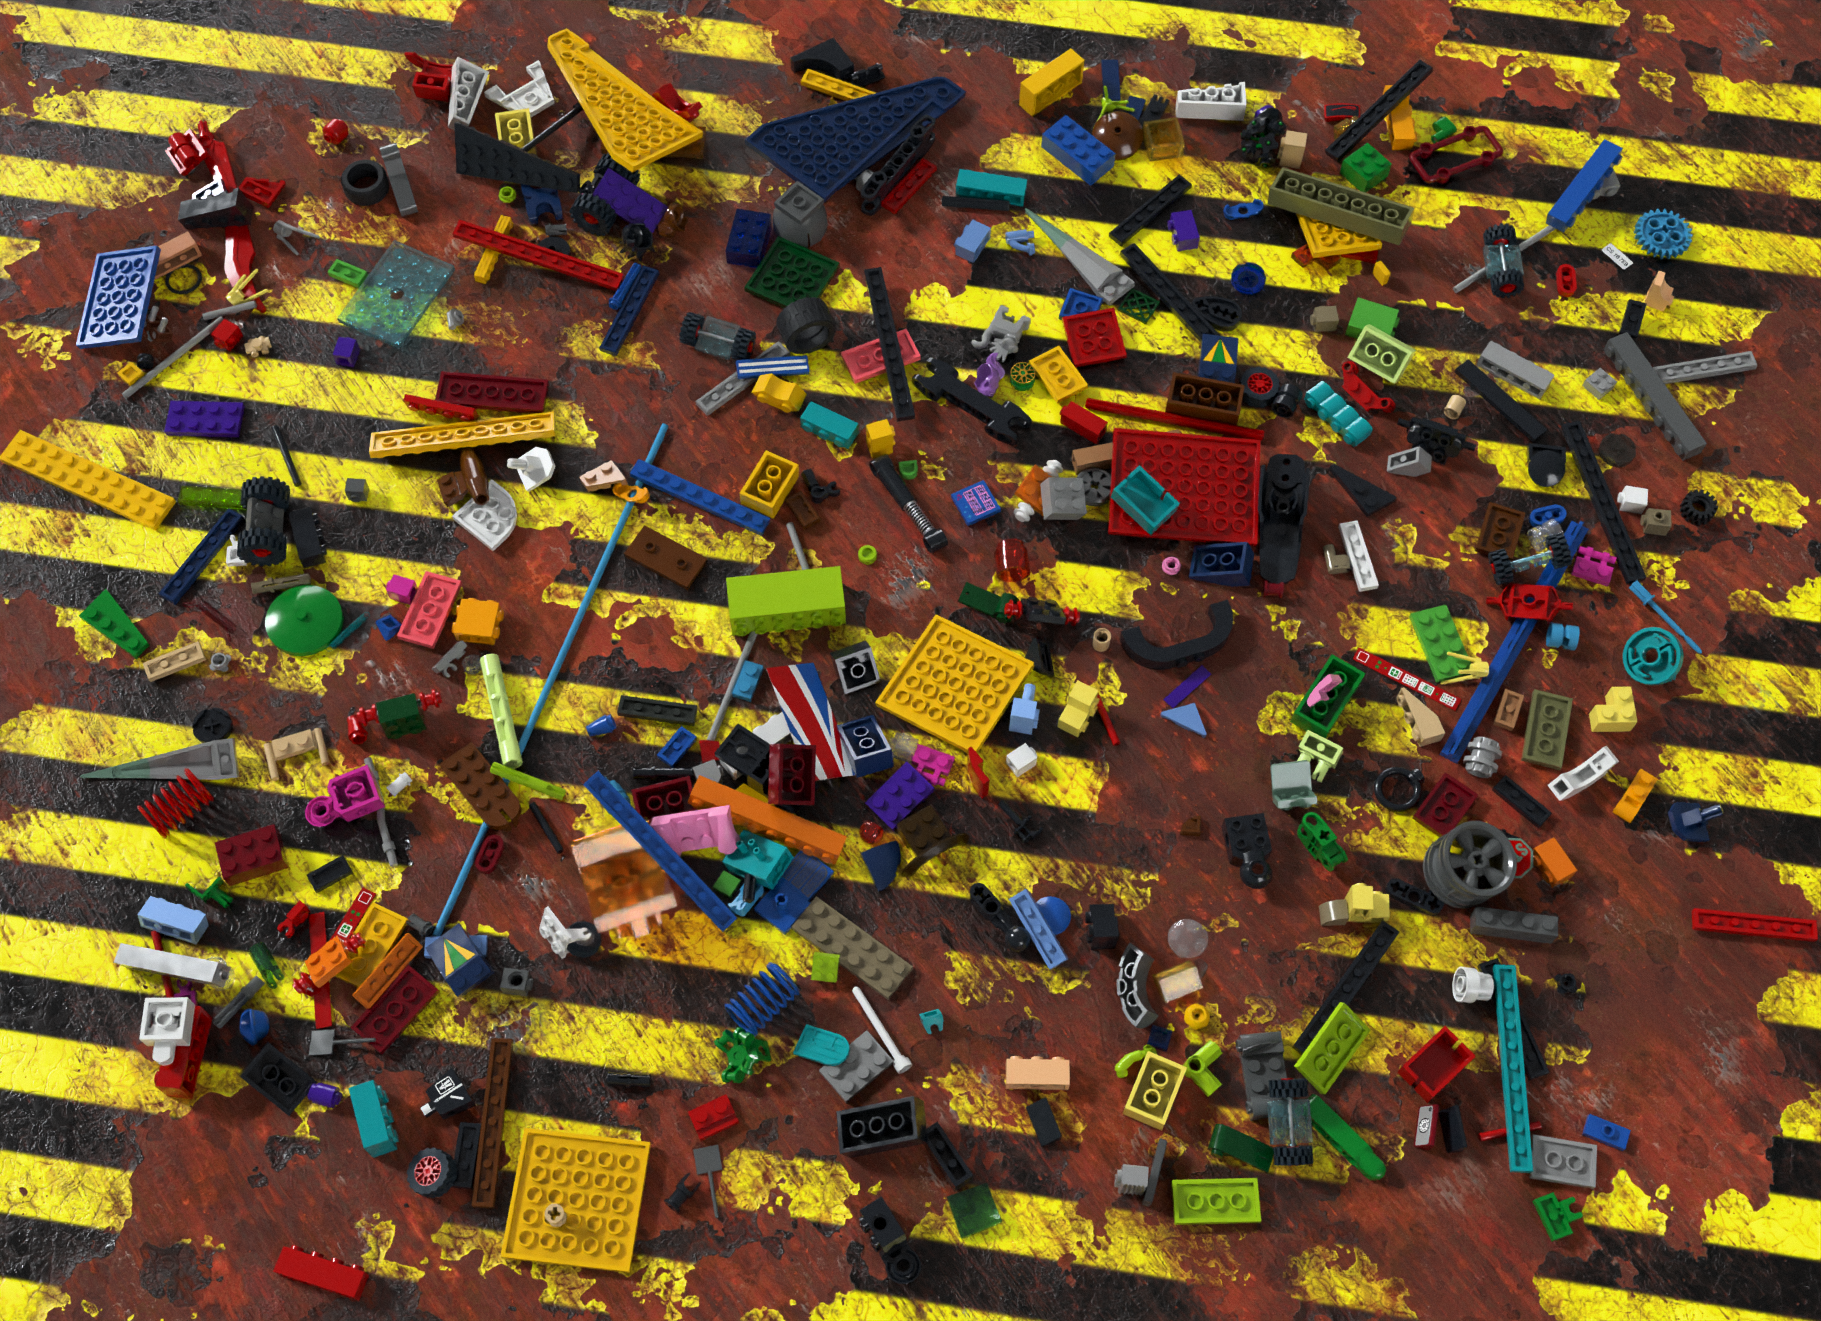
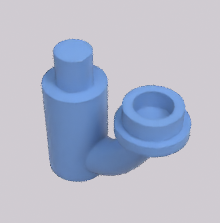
[1005,229,1035,256]

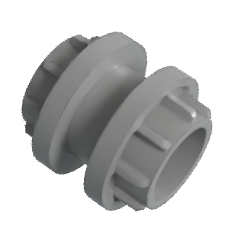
[1463,737,1502,778]

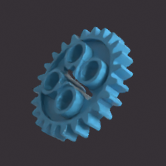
[1634,209,1693,259]

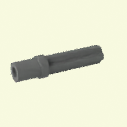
[212,976,265,1028]

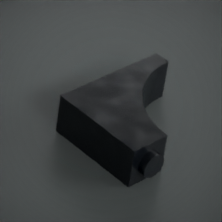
[790,37,854,81]

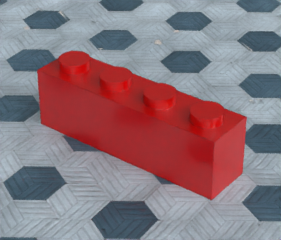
[273,1245,369,1301]

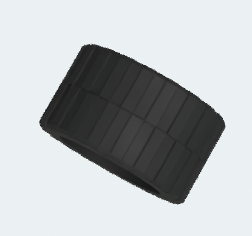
[776,297,837,354]

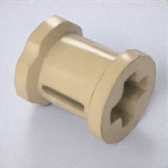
[544,1204,567,1227]

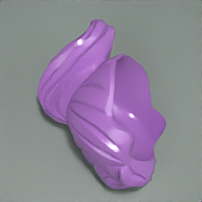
[974,353,1005,398]

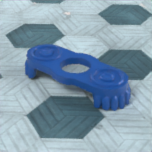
[1223,199,1264,220]

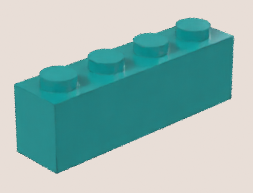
[956,169,1027,206]

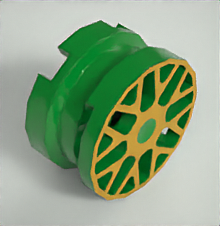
[1010,362,1036,391]

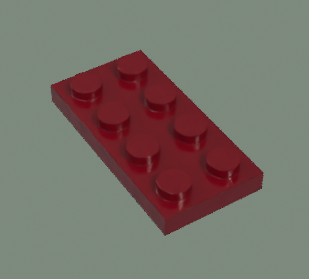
[350,965,440,1055]

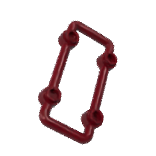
[1409,126,1504,184]

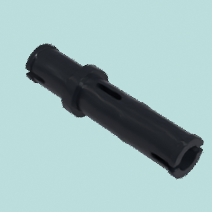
[633,766,693,781]

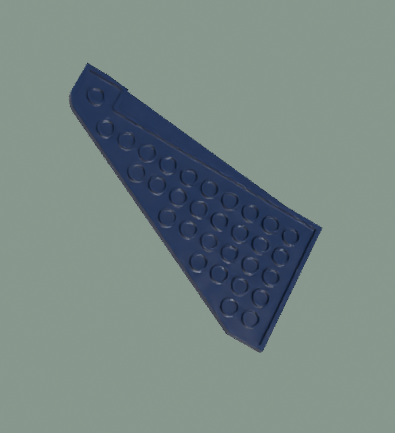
[745,77,966,202]

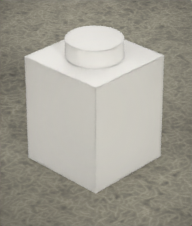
[1617,486,1648,514]
[1006,743,1037,777]

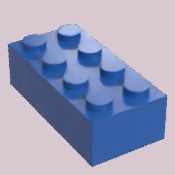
[1041,115,1116,186]

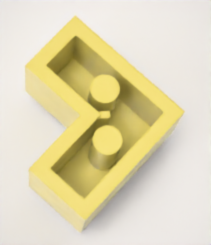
[1057,680,1099,737]
[1589,687,1637,732]
[1345,883,1390,924]

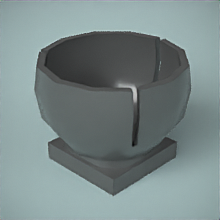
[772,181,828,248]

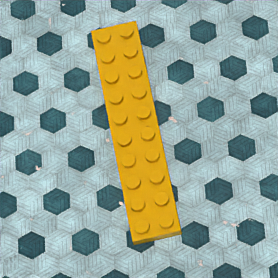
[369,411,555,458]
[0,430,176,531]

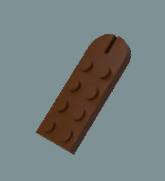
[439,742,521,831]

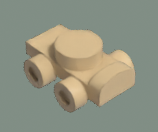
[244,336,272,357]

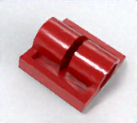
[165,129,209,177]

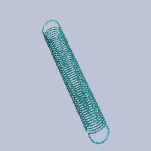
[326,612,370,651]

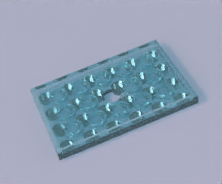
[337,240,455,349]

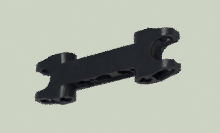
[861,115,936,216]
[912,357,1032,446]

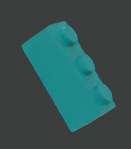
[800,401,859,449]

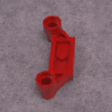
[1341,361,1396,413]

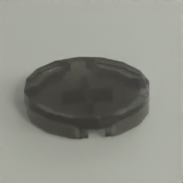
[1598,433,1636,467]

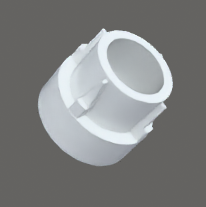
[1452,967,1494,1003]

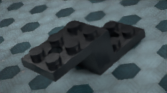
[714,724,819,815]

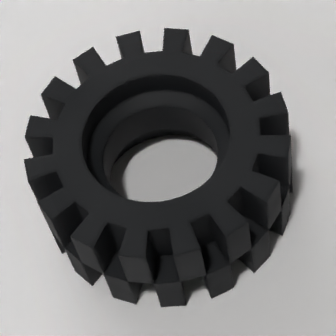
[1680,489,1718,525]

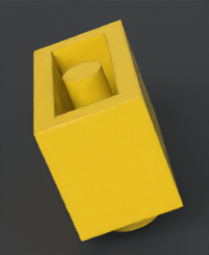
[866,419,895,459]

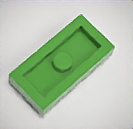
[328,259,368,288]

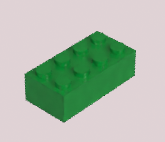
[1290,654,1366,739]

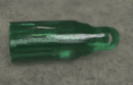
[248,942,284,989]

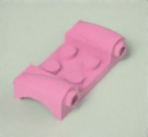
[650,805,740,856]

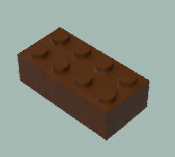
[1165,372,1245,425]

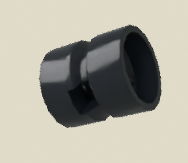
[1271,384,1303,418]

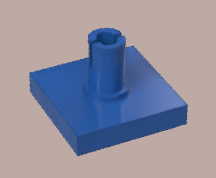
[754,879,810,935]

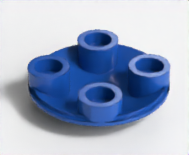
[1036,896,1071,935]

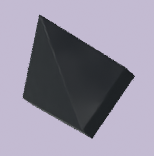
[1025,638,1054,677]

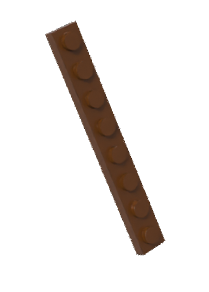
[472,1038,513,1209]

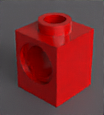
[211,319,243,351]

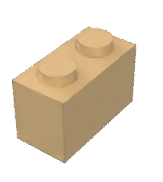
[1277,130,1307,169]

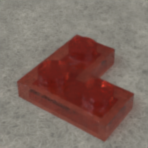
[1291,244,1341,271]

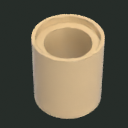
[1444,395,1466,419]
[1092,628,1111,652]

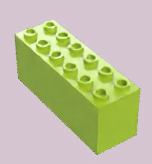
[726,566,846,636]

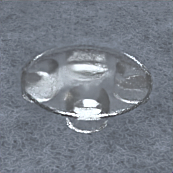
[1168,919,1208,958]

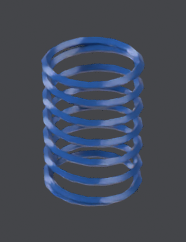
[725,962,800,1037]

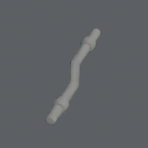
[364,757,398,867]

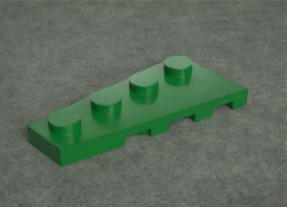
[79,589,150,659]

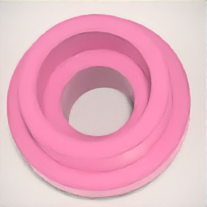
[1162,557,1181,575]

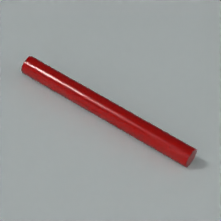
[151,931,174,998]

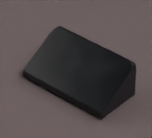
[1026,1098,1062,1147]
[1439,1105,1467,1153]

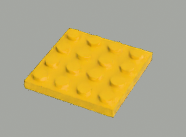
[1296,213,1382,258]

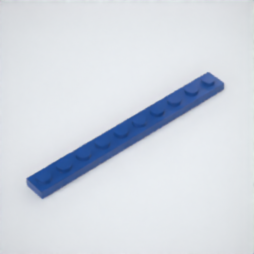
[583,771,737,932]

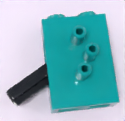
[722,830,794,903]

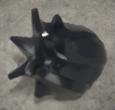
[619,223,655,262]

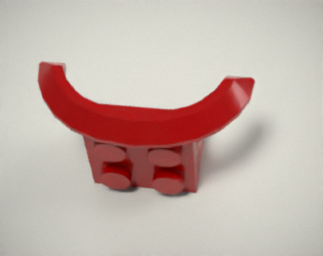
[404,52,469,102]

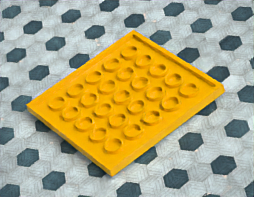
[875,615,1035,753]
[500,1128,651,1273]

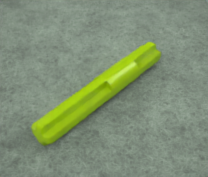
[490,762,566,800]

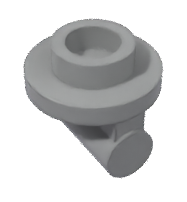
[446,308,464,330]

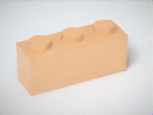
[1006,1056,1070,1090]

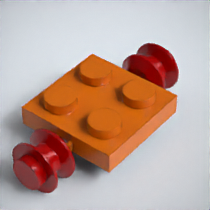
[292,931,366,995]

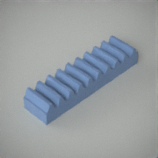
[1009,889,1068,970]

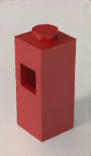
[1060,401,1108,444]

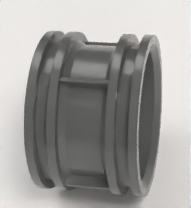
[1423,821,1517,909]

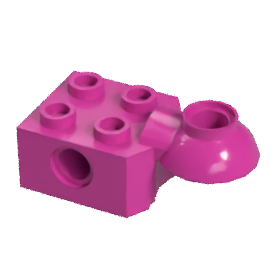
[305,765,385,827]

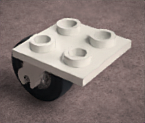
[539,907,602,959]

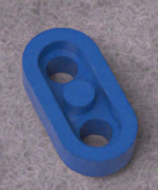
[1529,504,1567,528]

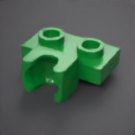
[1532,1192,1583,1242]

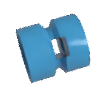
[1546,622,1580,651]

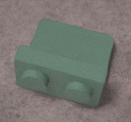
[1270,760,1317,810]

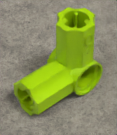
[1183,1040,1222,1097]

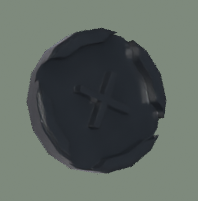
[192,707,233,743]

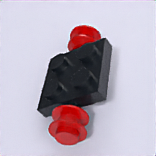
[1004,597,1080,626]

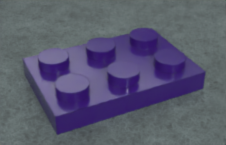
[865,762,935,831]

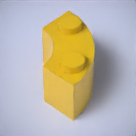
[752,374,807,413]

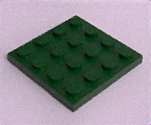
[744,236,840,308]

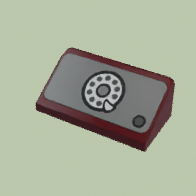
[1414,1104,1439,1151]

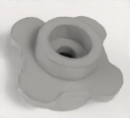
[209,653,232,672]

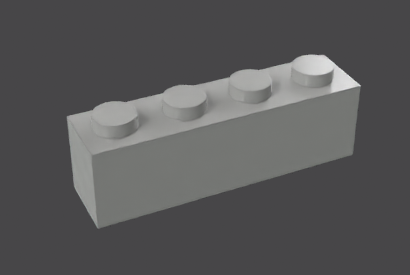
[1477,341,1554,400]

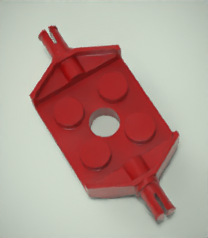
[1486,583,1573,624]

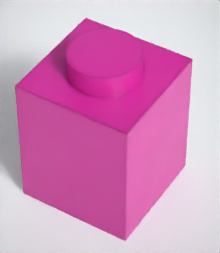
[386,575,418,605]

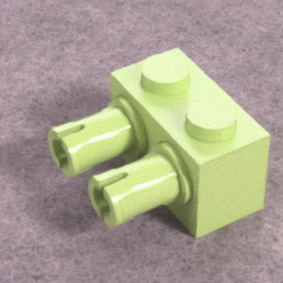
[1297,730,1343,783]

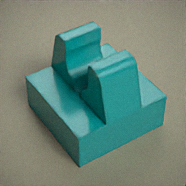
[919,1009,944,1034]

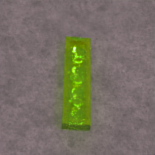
[177,486,247,510]

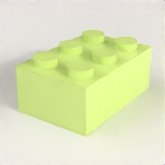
[1347,324,1416,384]

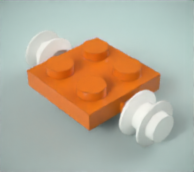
[1014,460,1063,522]

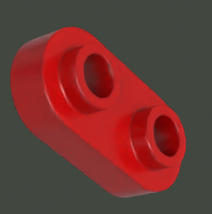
[1556,264,1577,297]

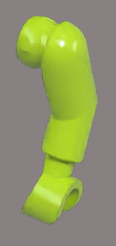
[1115,1045,1157,1078]

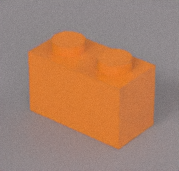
[1533,837,1578,888]

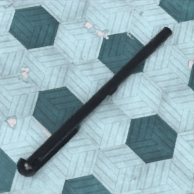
[522,102,584,152]

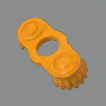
[612,482,650,504]

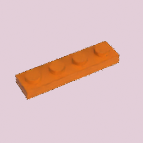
[352,933,423,1009]

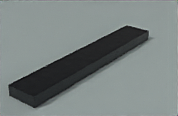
[1109,174,1192,246]
[1455,359,1547,443]
[1477,958,1550,1080]

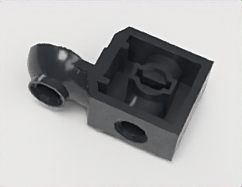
[858,1196,921,1284]

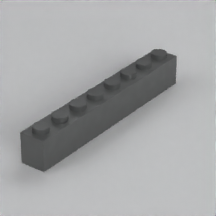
[1604,332,1707,461]

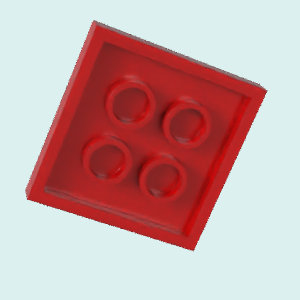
[1062,308,1127,368]

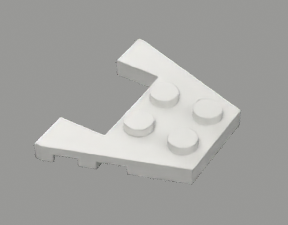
[484,60,555,117]

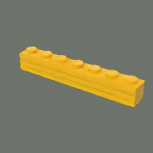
[474,215,513,284]

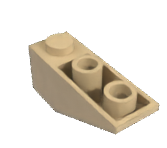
[1397,687,1445,747]

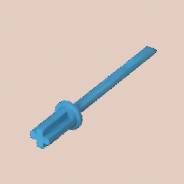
[1629,581,1702,654]

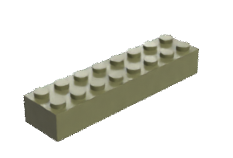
[1267,167,1414,245]

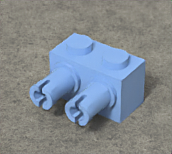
[1009,684,1040,735]

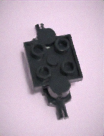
[1397,417,1476,465]

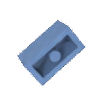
[954,220,991,263]

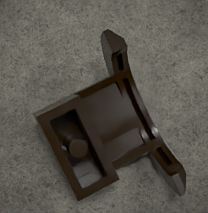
[897,805,969,877]

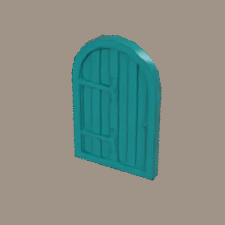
[793,1024,850,1066]

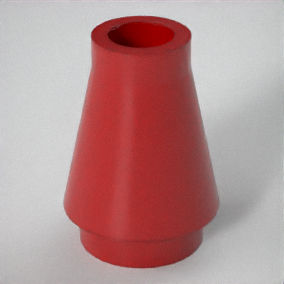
[347,715,368,745]

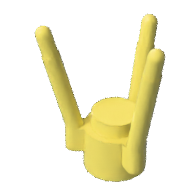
[226,269,268,306]
[1440,652,1489,685]

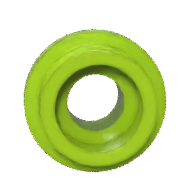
[499,186,516,203]

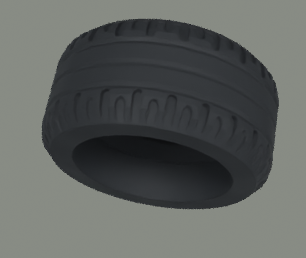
[341,160,389,206]

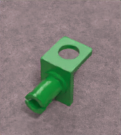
[185,876,233,908]

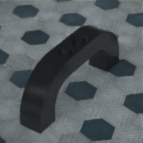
[1119,600,1233,670]

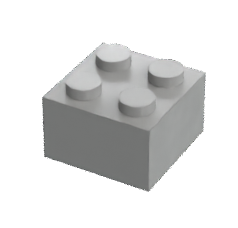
[1040,477,1087,520]

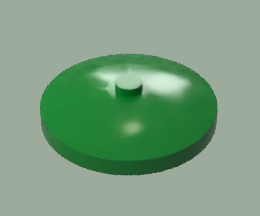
[265,585,344,656]

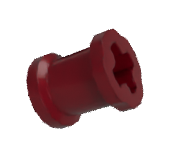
[1263,580,1284,599]

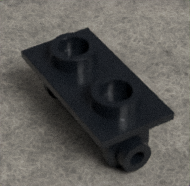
[849,63,886,87]

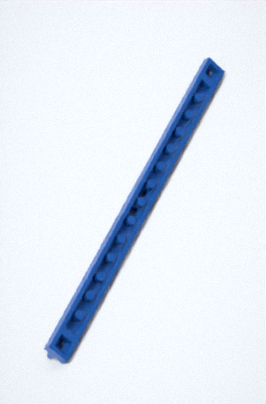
[1439,521,1589,764]

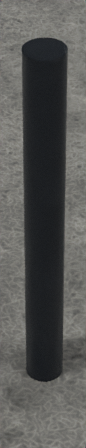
[271,425,302,487]

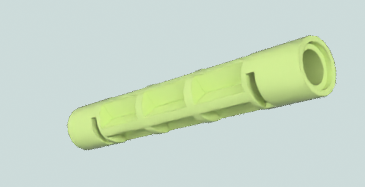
[480,654,523,769]

